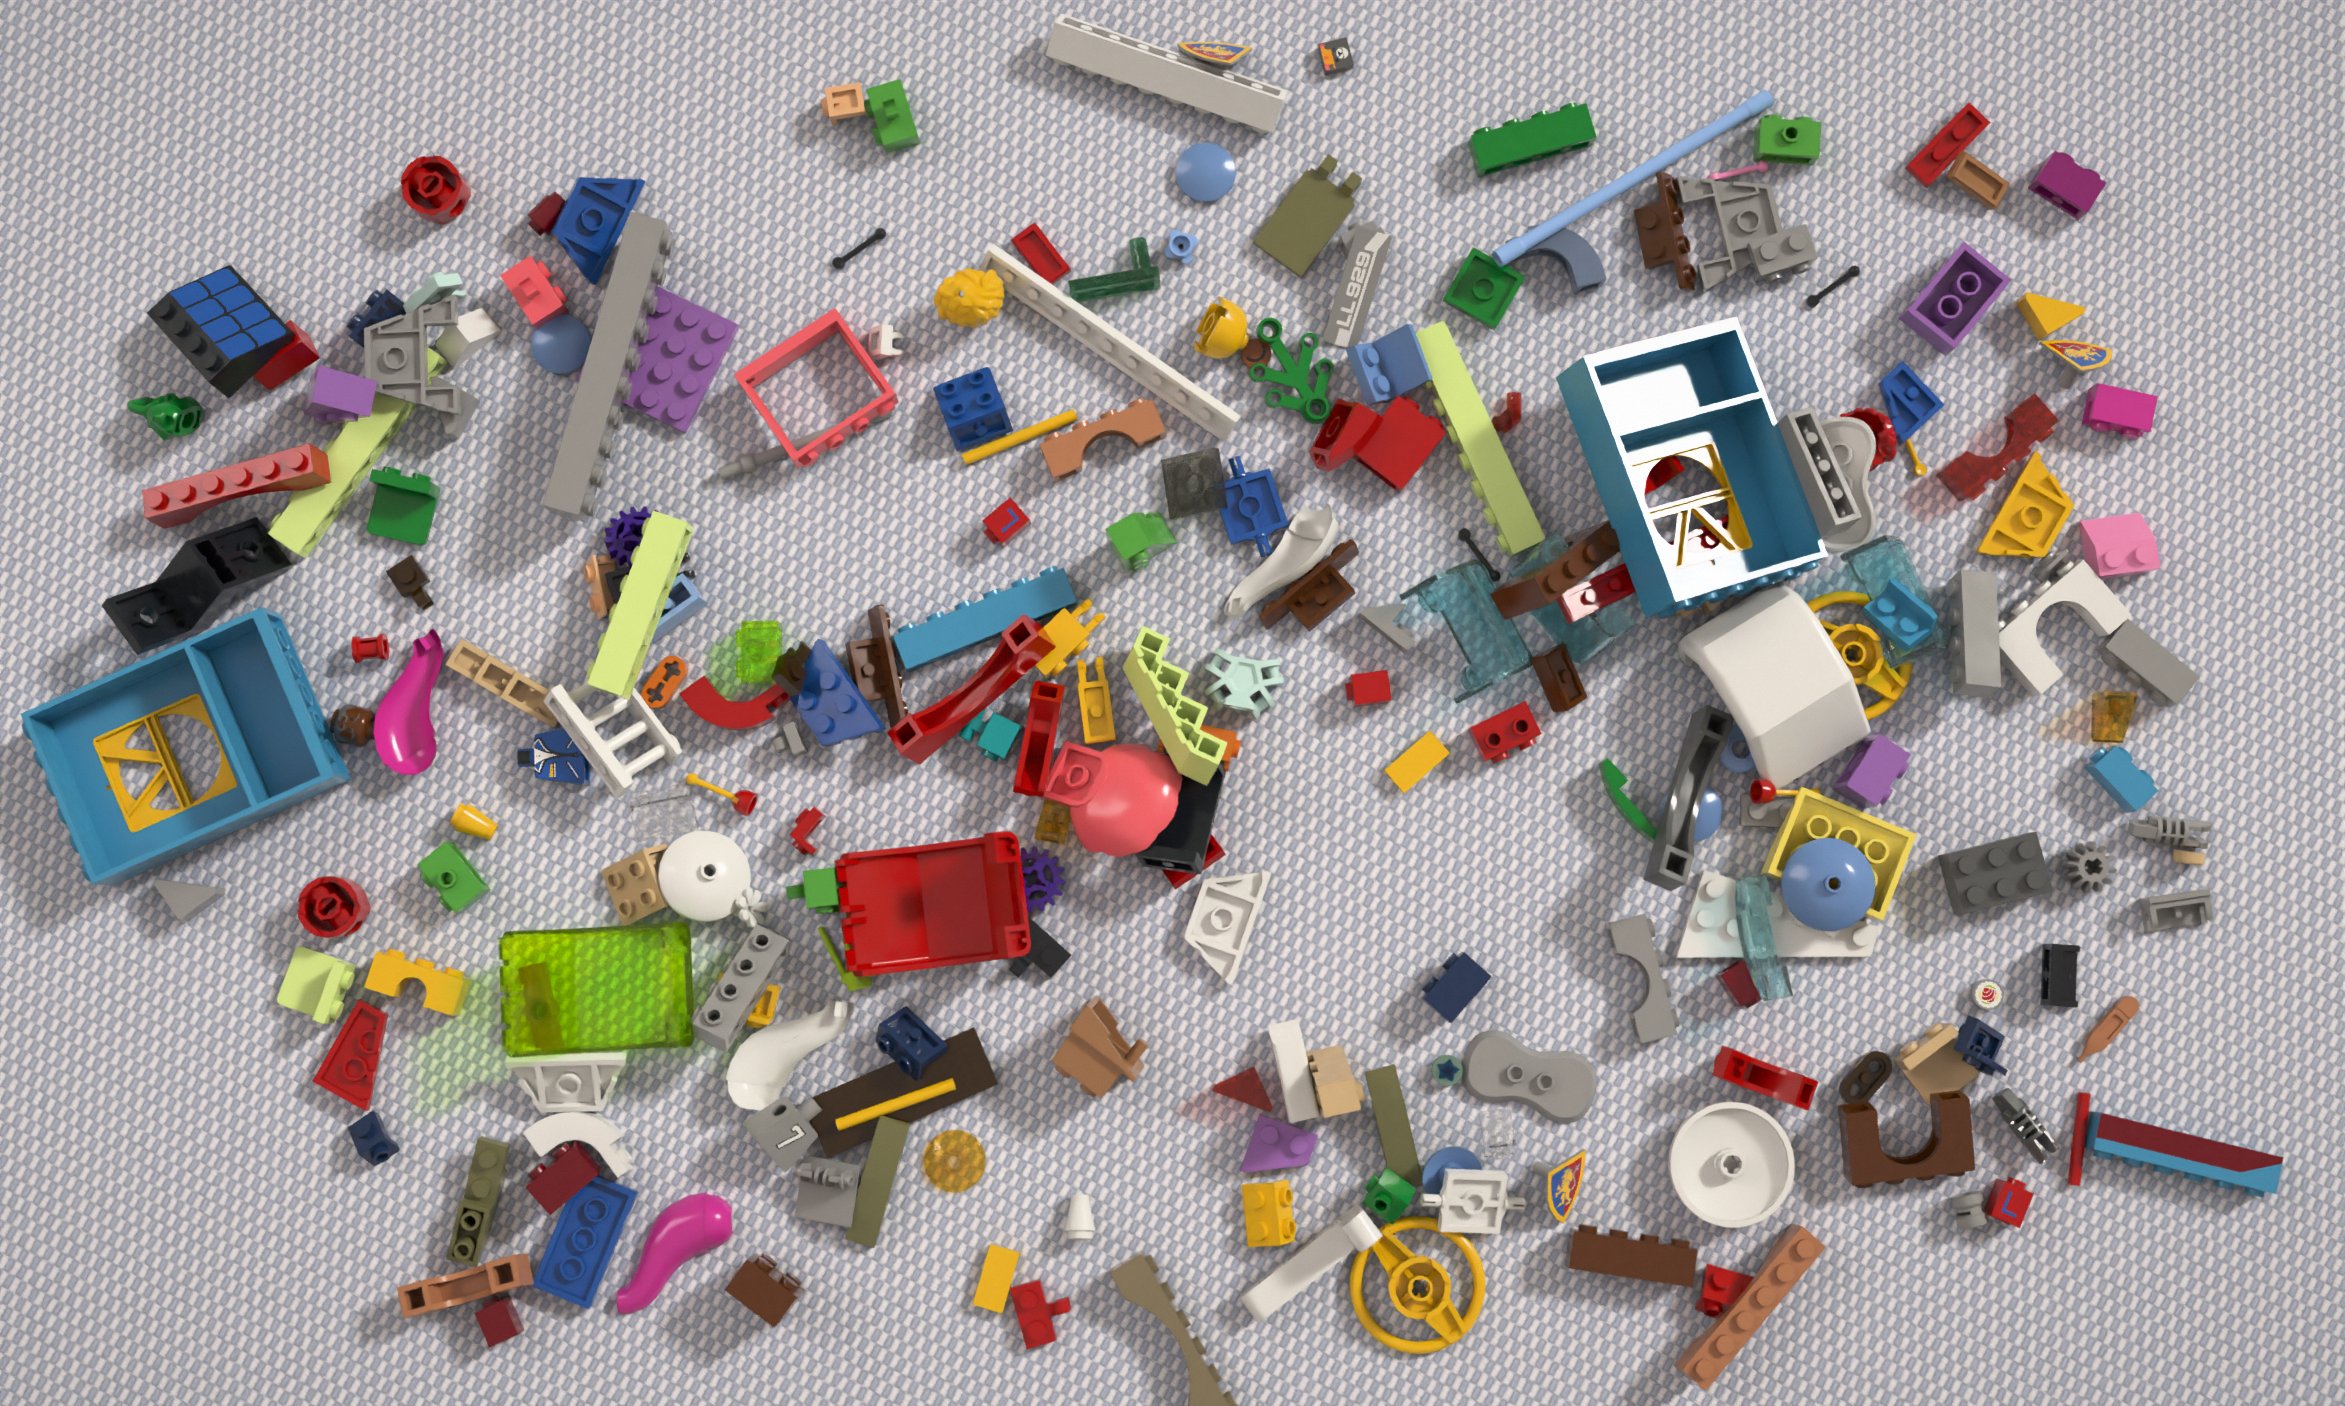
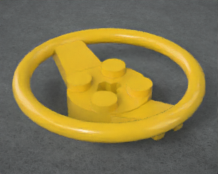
[1806,591,1913,720]
[1349,1216,1486,1354]

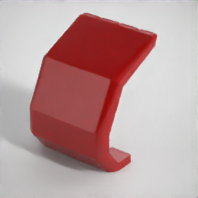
[834,831,1031,977]

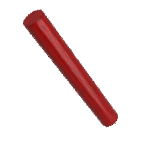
[2067,1092,2091,1186]

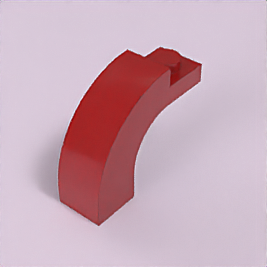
[679,676,790,731]
[1712,1045,1818,1111]

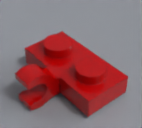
[1010,1279,1072,1349]

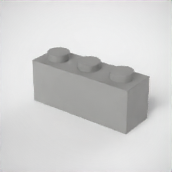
[2096,619,2200,708]

